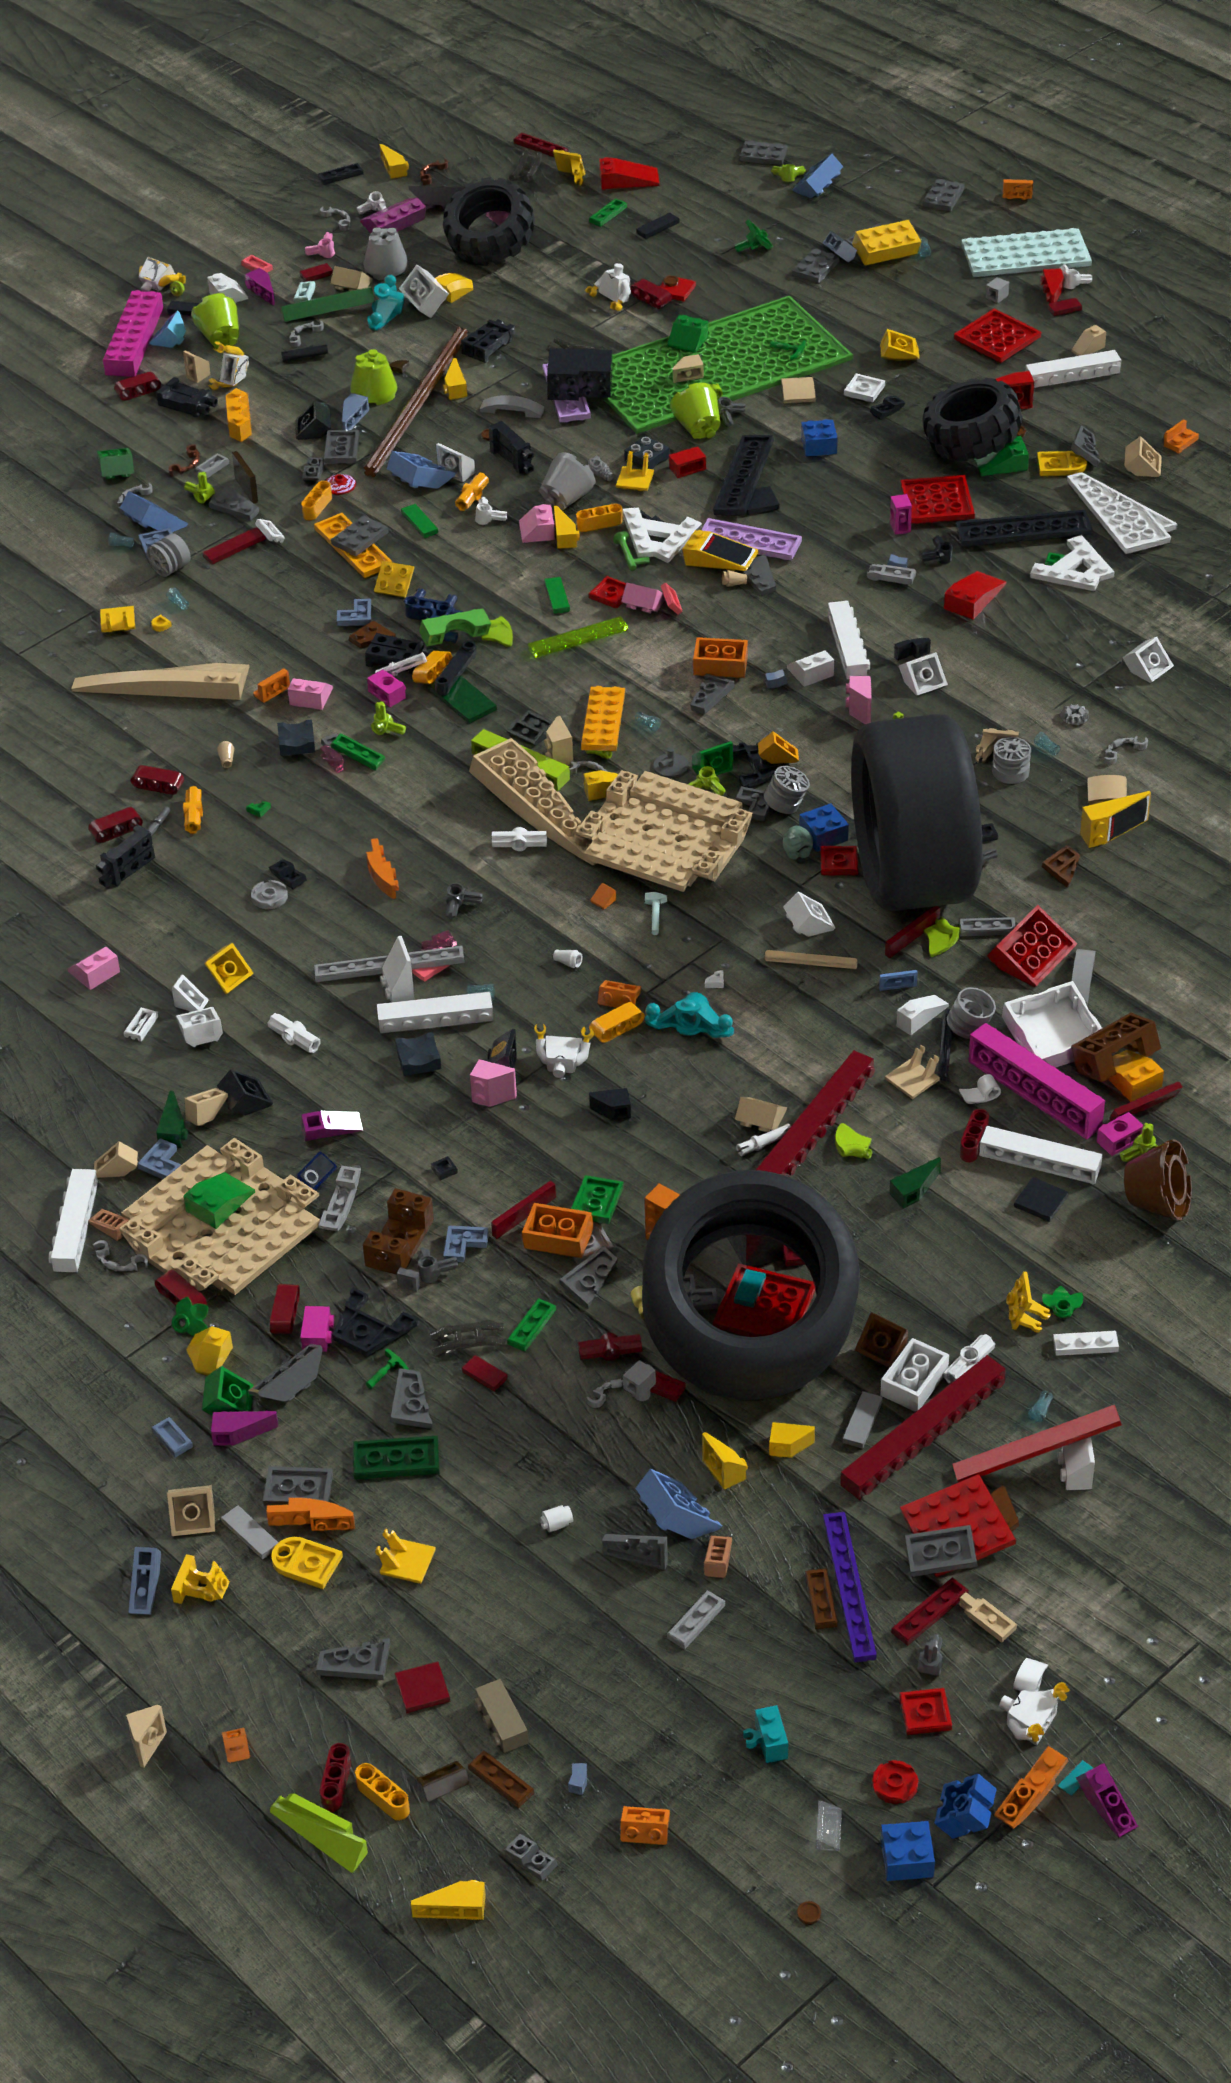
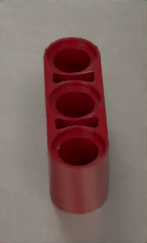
[630,279,672,309]
[114,372,161,401]
[130,765,184,795]
[88,807,143,843]
[960,1109,989,1162]
[154,1269,207,1306]
[270,1284,300,1335]
[320,1743,351,1812]

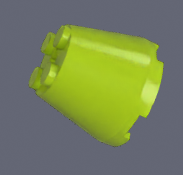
[191,293,239,349]
[350,349,397,405]
[670,383,721,439]

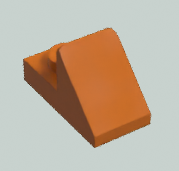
[222,1728,250,1763]

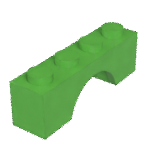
[419,608,491,646]

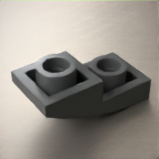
[303,457,324,480]
[505,1834,558,1881]

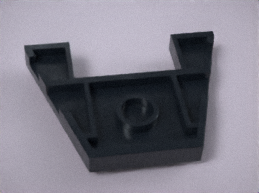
[723,742,790,788]
[333,1287,419,1357]

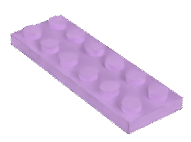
[542,364,591,422]
[702,518,802,561]

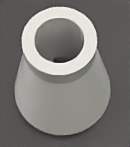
[553,950,582,968]

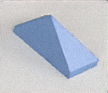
[879,970,918,991]

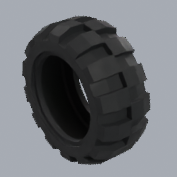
[443,177,535,266]
[922,378,1022,461]

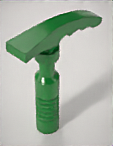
[770,340,806,361]
[365,1348,409,1389]

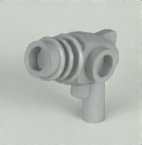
[587,455,615,481]

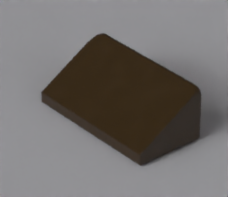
[416,1761,469,1801]

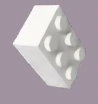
[399,265,449,318]
[880,1338,949,1412]

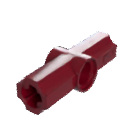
[578,1333,642,1361]

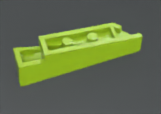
[270,1793,368,1873]

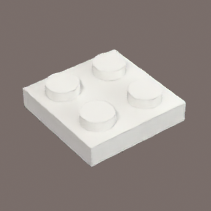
[844,374,885,402]

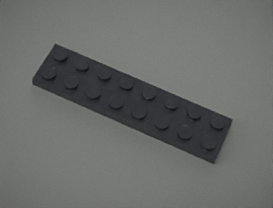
[713,435,774,516]
[956,510,1092,547]

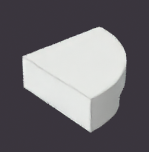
[705,970,724,988]

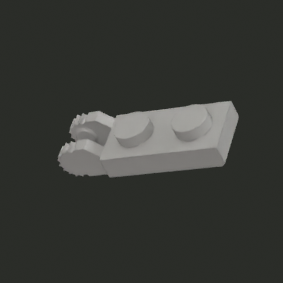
[867,564,916,585]

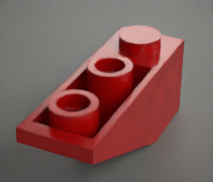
[1040,268,1064,303]

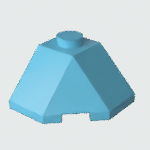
[150,311,186,348]

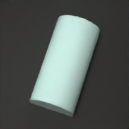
[293,281,316,303]

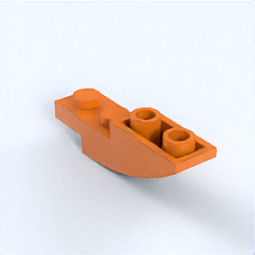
[366,838,399,899]
[267,1498,355,1531]
[994,1746,1068,1829]

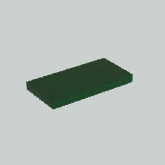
[428,676,497,724]
[353,1436,440,1480]

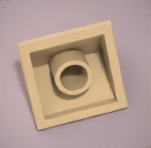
[126,1705,167,1768]

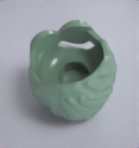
[782,826,813,859]

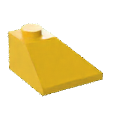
[204,943,254,994]
[702,1432,748,1490]

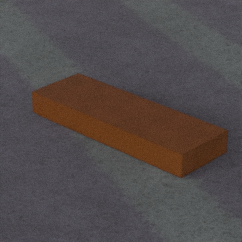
[805,1569,837,1629]
[468,1751,534,1809]

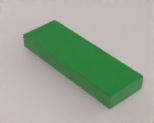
[589,198,627,227]
[401,504,438,538]
[544,577,570,614]
[331,733,385,771]
[507,1298,556,1352]

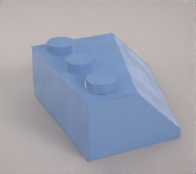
[792,154,843,198]
[387,451,456,489]
[120,491,188,532]
[635,1469,722,1539]

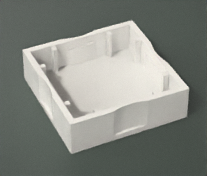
[1002,981,1102,1067]

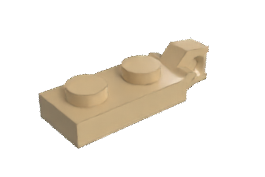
[959,1593,1017,1643]

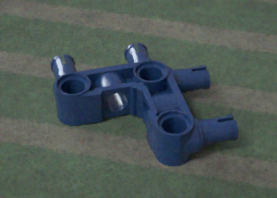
[404,588,464,643]

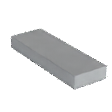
[958,917,1016,936]
[843,1392,883,1448]
[221,1505,279,1560]
[667,1590,725,1649]

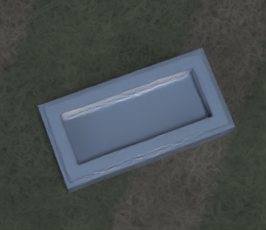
[152,1417,193,1458]

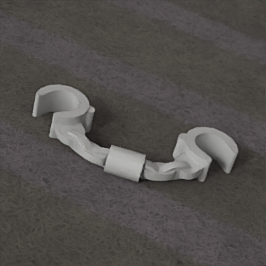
[320,206,351,231]
[289,320,324,348]
[117,483,153,514]
[1104,736,1148,765]
[563,761,608,775]
[93,1240,148,1271]
[587,1379,650,1408]

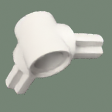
[357,191,387,214]
[1060,265,1092,289]
[475,497,507,525]

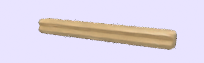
[765,950,858,969]

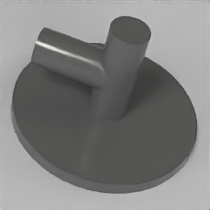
[653,747,689,778]

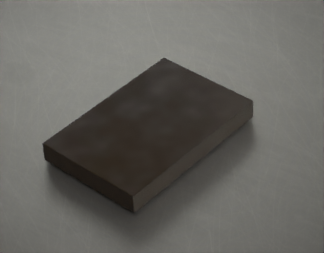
[232,451,258,504]

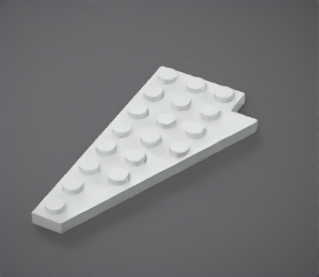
[1067,472,1177,554]

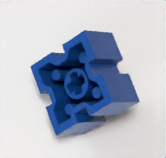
[934,1773,997,1839]

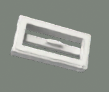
[255,519,285,543]
[124,1007,159,1042]

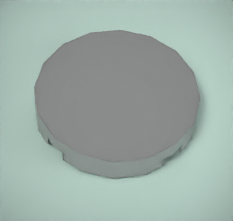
[251,880,288,909]

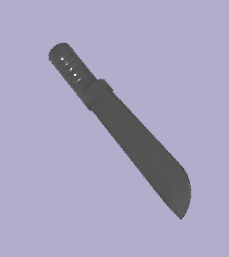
[146,807,170,839]

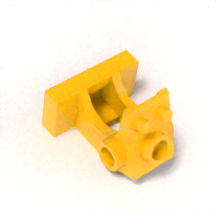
[171,1554,229,1604]

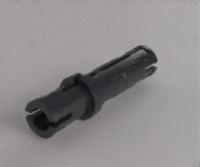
[281,344,328,361]

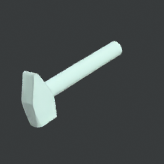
[645,892,667,935]

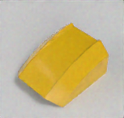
[435,273,473,303]
[880,329,919,361]

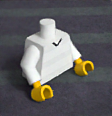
[585,264,631,311]
[534,1024,594,1078]
[999,1682,1069,1745]

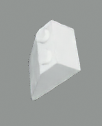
[380,936,414,1003]

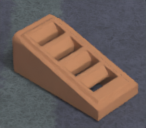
[88,1209,129,1241]
[704,1536,732,1578]

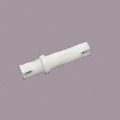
[376,652,427,676]
[736,1124,791,1156]

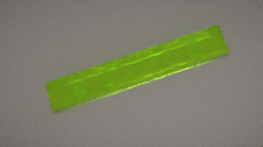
[528,616,628,658]

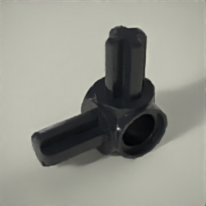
[921,535,953,564]

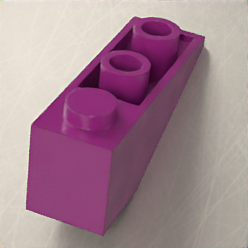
[245,268,275,306]
[301,1111,362,1141]
[211,1411,278,1446]
[1076,1763,1138,1837]

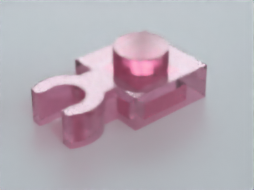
[320,745,344,773]
[421,930,457,950]

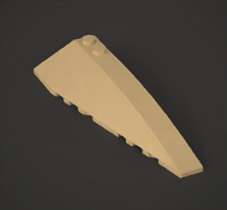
[71,663,249,700]
[469,738,597,865]

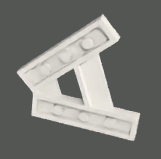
[622,508,702,563]
[1030,535,1114,591]

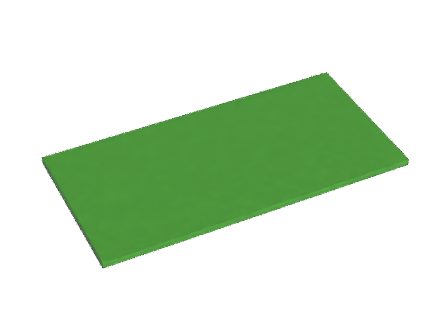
[602,296,853,434]

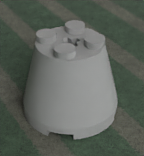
[364,227,409,280]
[539,452,595,510]

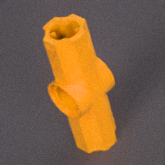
[455,473,489,511]
[183,786,203,834]

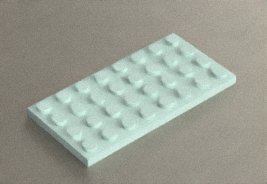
[961,228,1092,277]

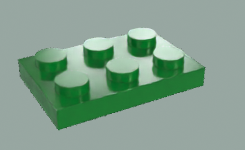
[571,1175,624,1224]

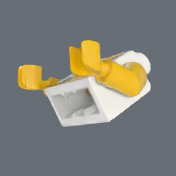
[139,257,186,292]
[208,342,249,390]

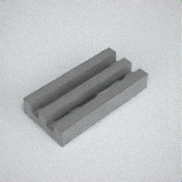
[195,453,229,478]

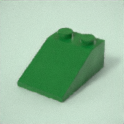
[973,436,1029,476]
[97,448,134,479]
[183,1172,255,1229]

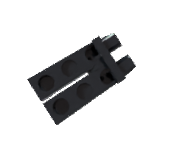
[461,319,515,363]
[156,377,218,418]
[489,421,534,474]
[365,633,432,674]
[96,825,155,888]

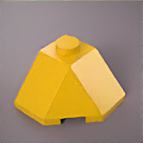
[186,1326,233,1376]

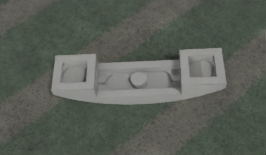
[480,395,544,418]
[1072,949,1096,1005]
[318,1165,361,1231]

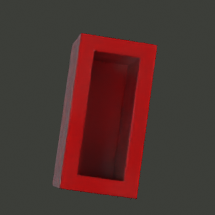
[669,446,706,478]

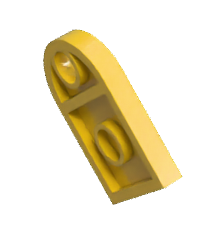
[1037,451,1087,476]
[271,1537,343,1589]

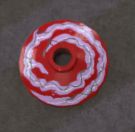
[326,474,356,495]

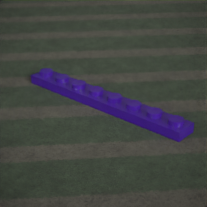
[823,1512,877,1663]

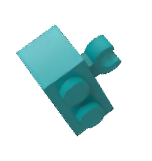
[743,1705,788,1763]

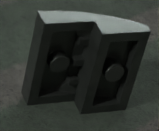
[507,710,553,746]

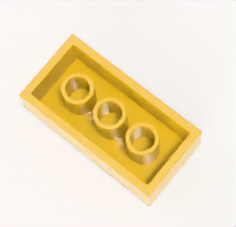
[852,220,921,265]

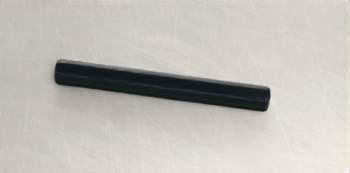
[938,1008,952,1081]

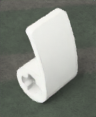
[959,1074,1001,1104]
[1013,1658,1048,1692]

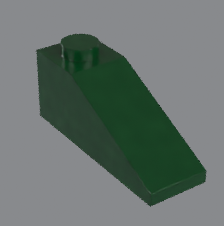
[156,1091,188,1148]

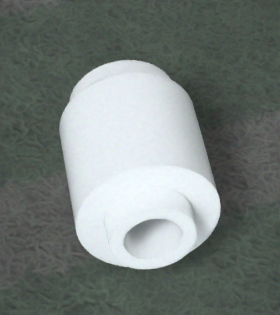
[540,1505,573,1532]

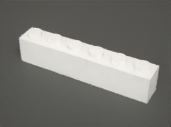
[1025,350,1121,388]
[828,601,870,679]
[377,992,493,1033]
[979,1126,1102,1184]
[49,1169,98,1272]

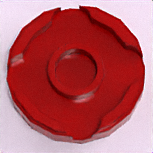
[872,1760,919,1804]

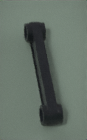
[435,641,477,696]

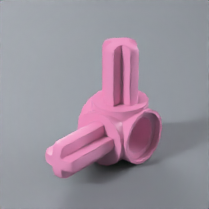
[305,232,335,258]

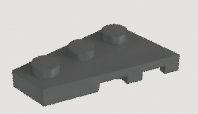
[1071,425,1100,467]
[209,485,259,521]
[737,555,776,596]
[690,674,735,714]
[559,1246,618,1309]
[390,1368,432,1429]
[602,1534,668,1570]
[316,1638,391,1680]

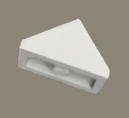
[172,974,209,1012]

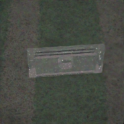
[816,1801,842,1851]

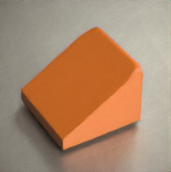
[590,883,616,909]

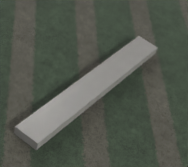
[314,946,464,982]

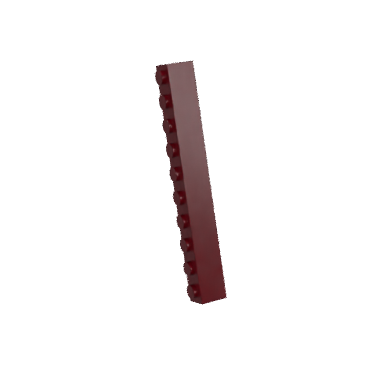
[756,1050,875,1177]
[840,1355,1006,1500]

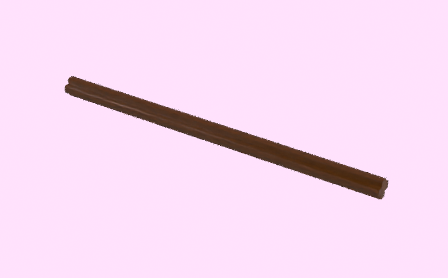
[364,327,468,477]

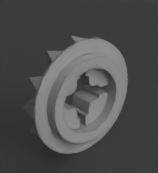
[1061,704,1089,725]

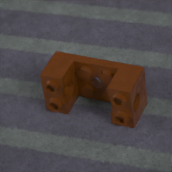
[1071,1013,1161,1082]
[363,1188,434,1275]

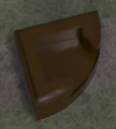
[389,360,409,373]

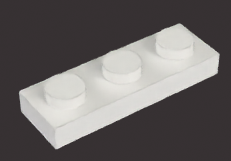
[1053,1331,1119,1356]

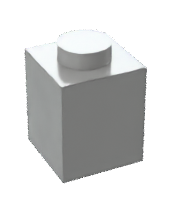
[985,277,1009,303]
[623,1360,656,1399]

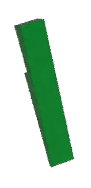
[281,287,375,322]

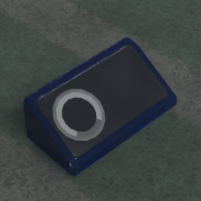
[296,1152,337,1191]

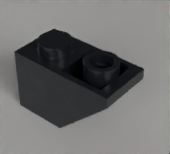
[589,1088,631,1120]

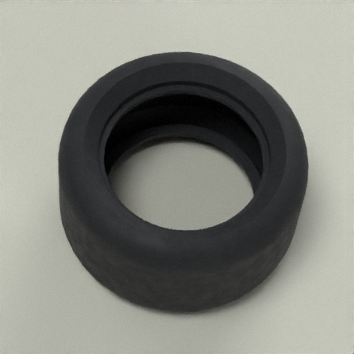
[851,714,982,911]
[642,1170,860,1400]

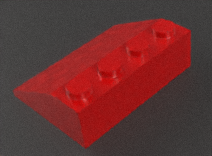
[987,905,1077,987]

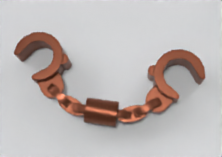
[420,159,448,185]
[168,444,200,477]

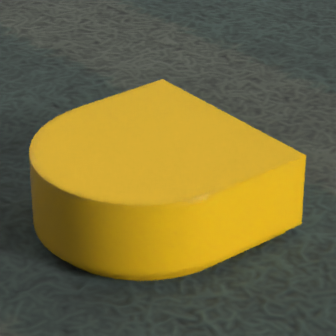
[151,614,172,632]

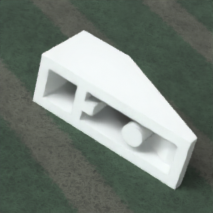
[896,995,949,1035]

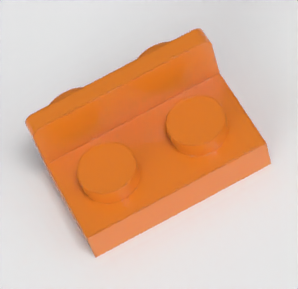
[1003,179,1033,200]
[1163,419,1199,453]
[253,669,290,703]
[598,980,641,1008]
[620,1806,670,1845]

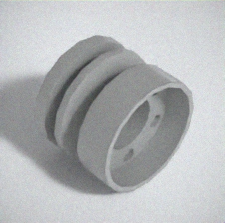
[147,533,191,577]
[992,737,1031,784]
[764,766,810,814]
[947,987,996,1039]

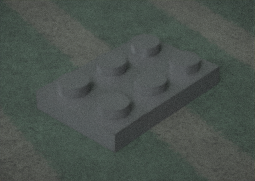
[740,141,788,165]
[923,179,965,212]
[792,249,840,283]
[324,430,359,464]
[331,515,389,556]
[263,1466,333,1506]
[905,1525,977,1577]

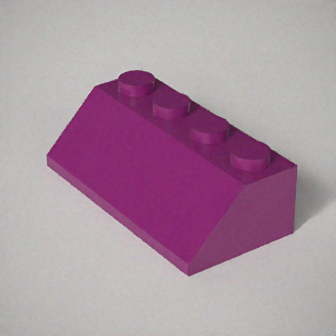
[360,197,426,233]

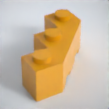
[226,388,252,442]

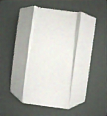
[176,1007,223,1047]

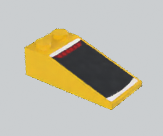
[682,530,758,571]
[1080,791,1151,848]

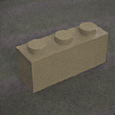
[473,1679,529,1753]

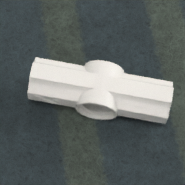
[492,827,547,851]
[268,1013,321,1053]
[943,1334,995,1384]

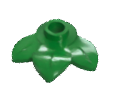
[1042,1286,1083,1318]
[171,1297,208,1336]

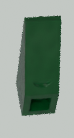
[889,1157,941,1209]

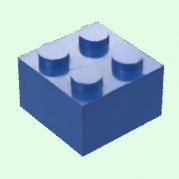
[801,419,838,456]
[799,803,849,852]
[881,1821,935,1881]

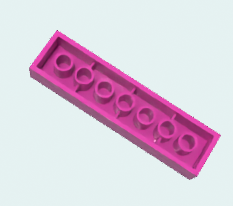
[103,290,163,377]
[968,1023,1105,1140]

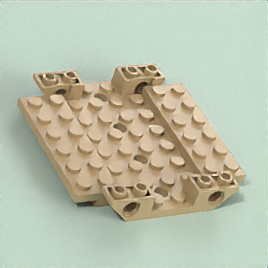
[575,770,752,892]
[119,1138,320,1295]

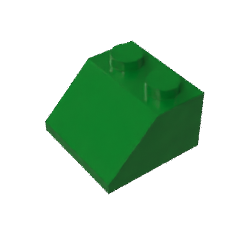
[667,315,708,353]
[692,741,733,776]
[202,1366,254,1416]

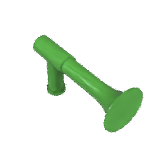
[613,531,649,571]

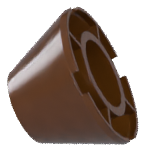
[1124,1140,1192,1221]

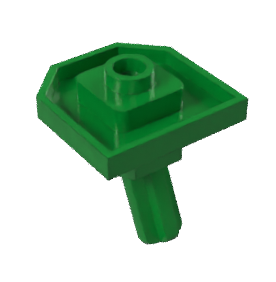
[734,219,773,252]

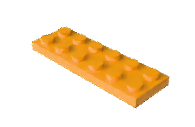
[314,513,392,578]
[581,686,625,751]

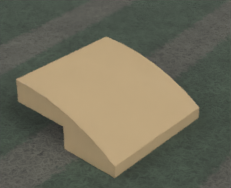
[781,377,816,403]
[1088,775,1127,805]

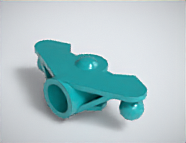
[367,275,405,331]
[645,992,734,1038]

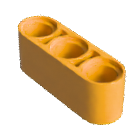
[301,481,332,521]
[576,504,623,532]
[412,651,453,684]
[589,1002,645,1043]
[355,1763,410,1820]

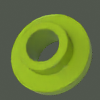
[170,281,185,296]

